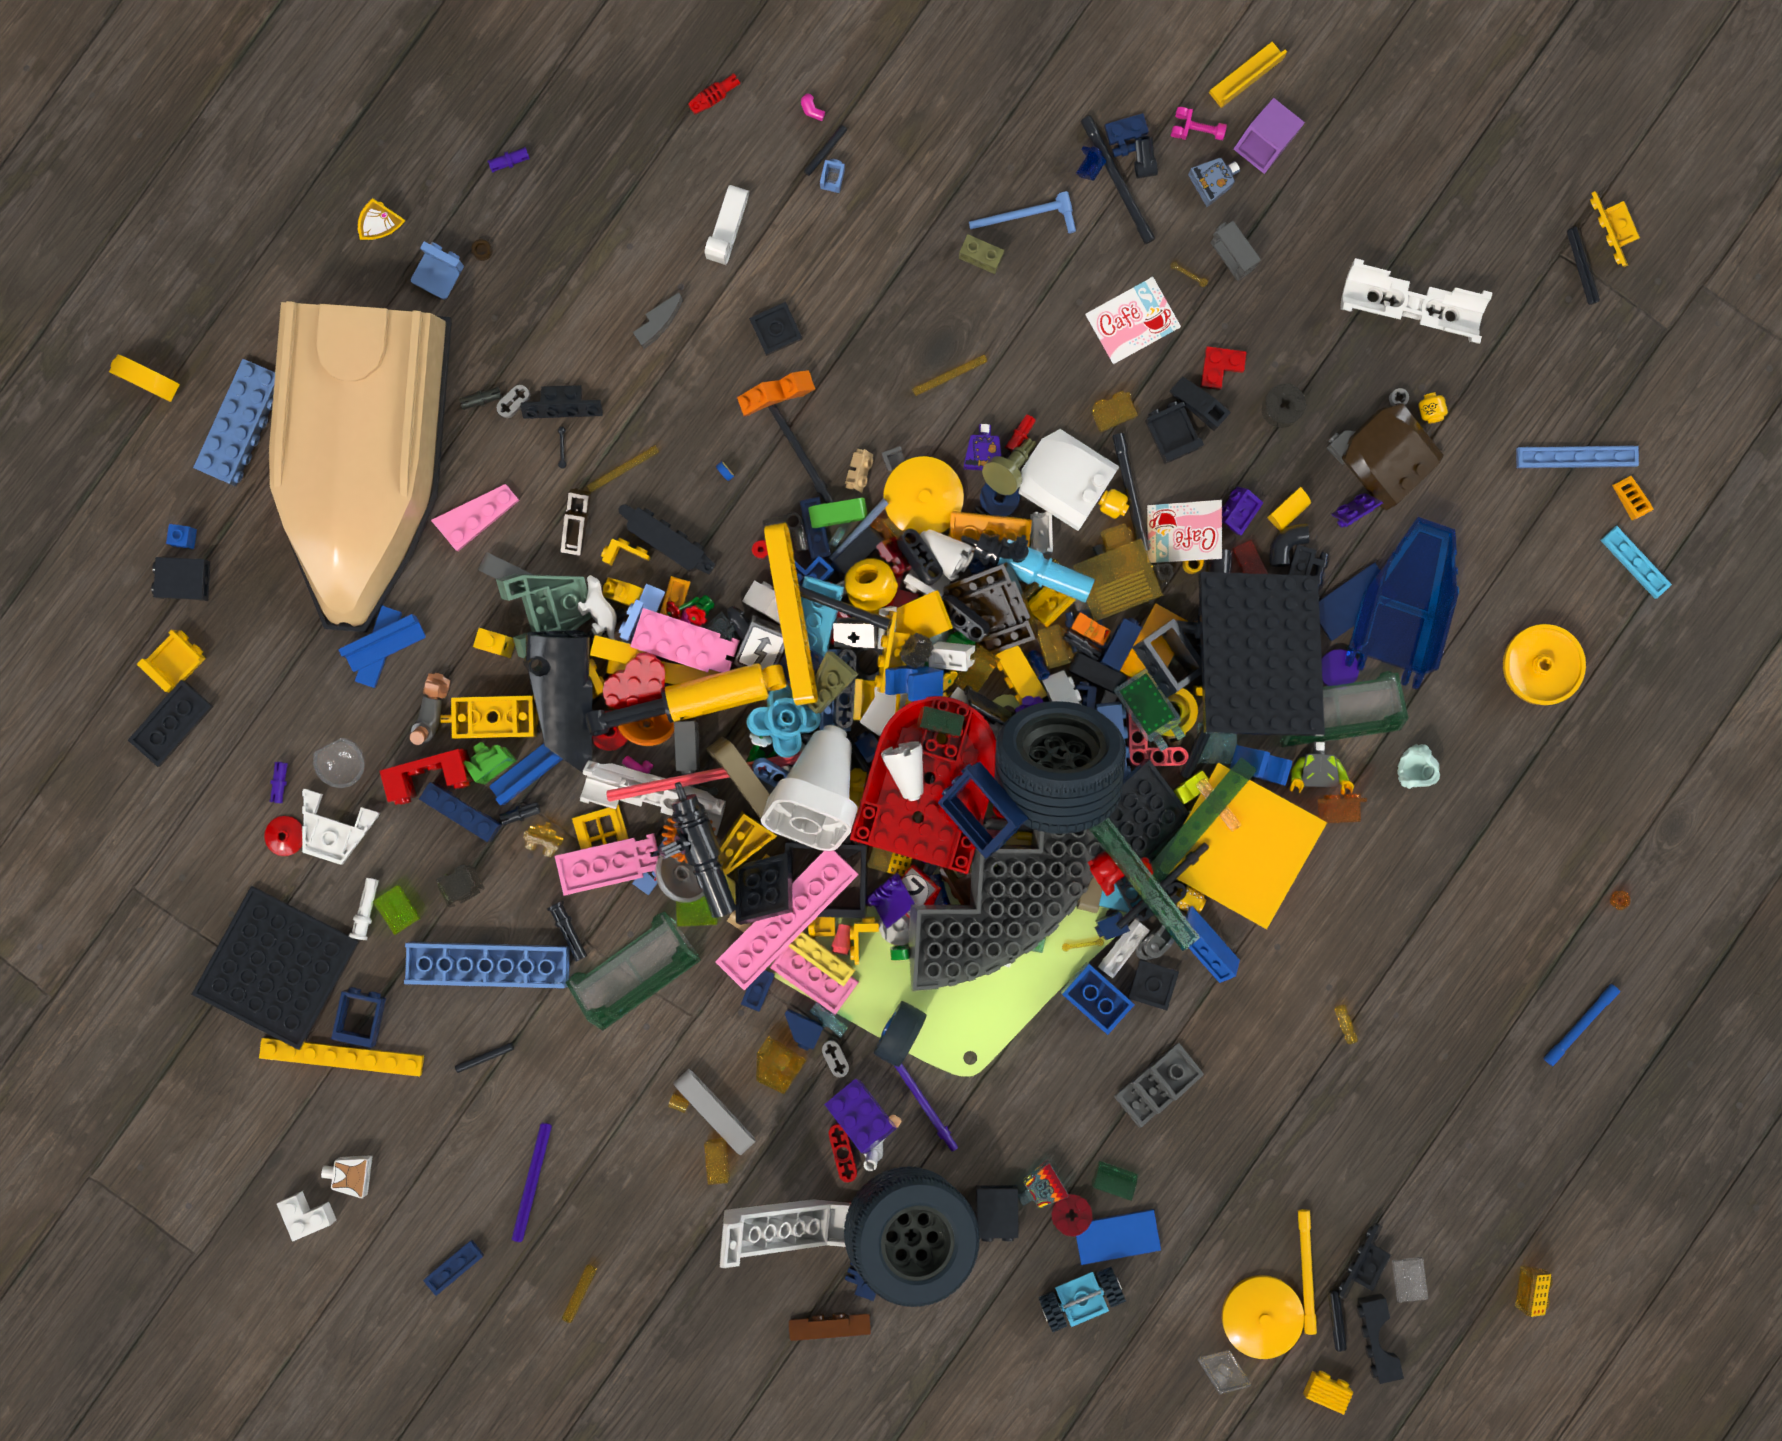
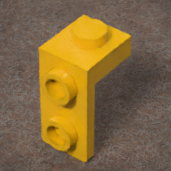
[601,538,651,566]

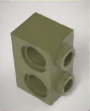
[959,234,1004,274]

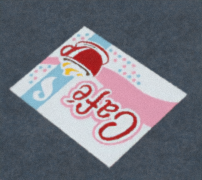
[1085,277,1181,364]
[1147,500,1222,563]

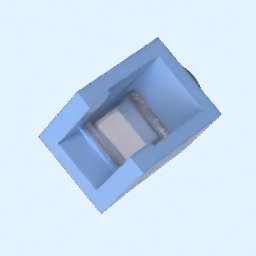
[820,159,845,193]

